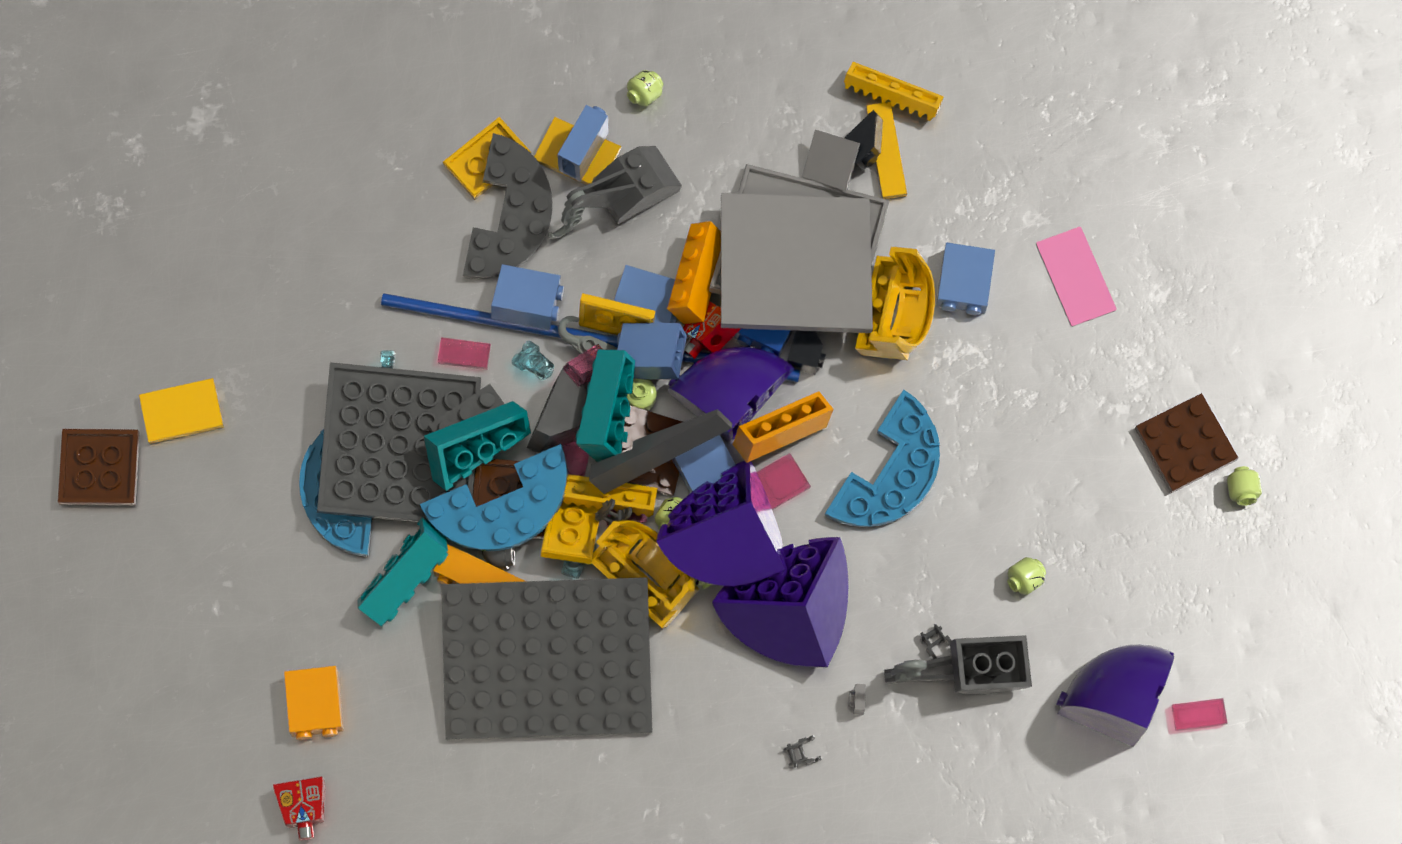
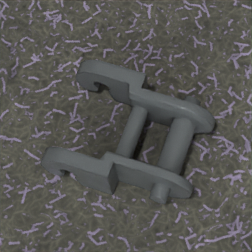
[595,499,632,526]
[920,624,951,660]
[784,735,822,768]

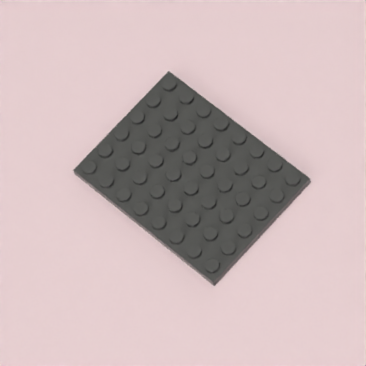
[441,577,652,739]

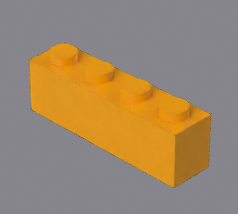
[667,221,721,324]
[732,391,834,463]
[433,544,525,584]

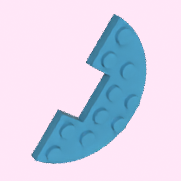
[825,389,940,527]
[299,429,373,557]
[420,444,568,551]

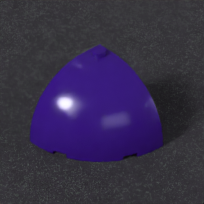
[668,347,795,444]
[657,460,786,586]
[712,537,849,667]
[1056,644,1175,747]

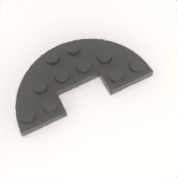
[463,133,552,278]

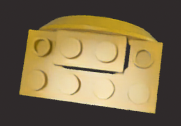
[855,247,935,360]
[592,520,699,628]

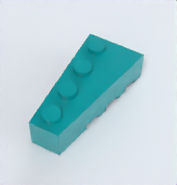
[576,349,635,462]
[424,401,531,491]
[357,517,448,627]

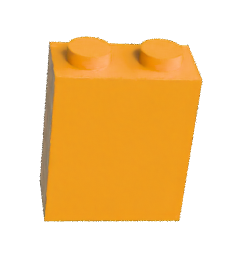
[284,666,344,740]

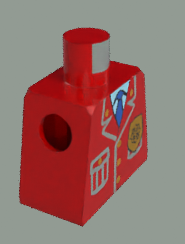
[683,301,741,359]
[273,777,325,841]

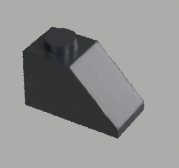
[844,110,883,170]
[787,331,826,375]

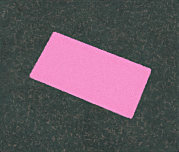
[1036,227,1116,326]

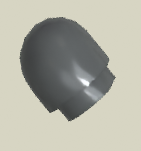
[482,547,515,570]

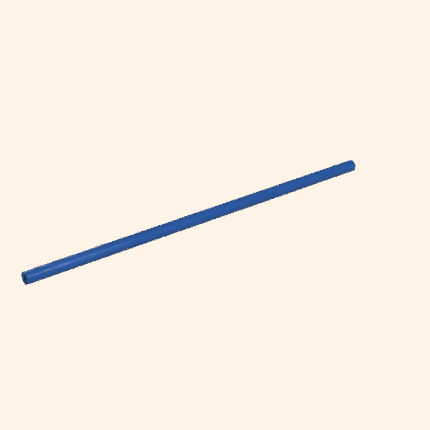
[381,293,800,382]

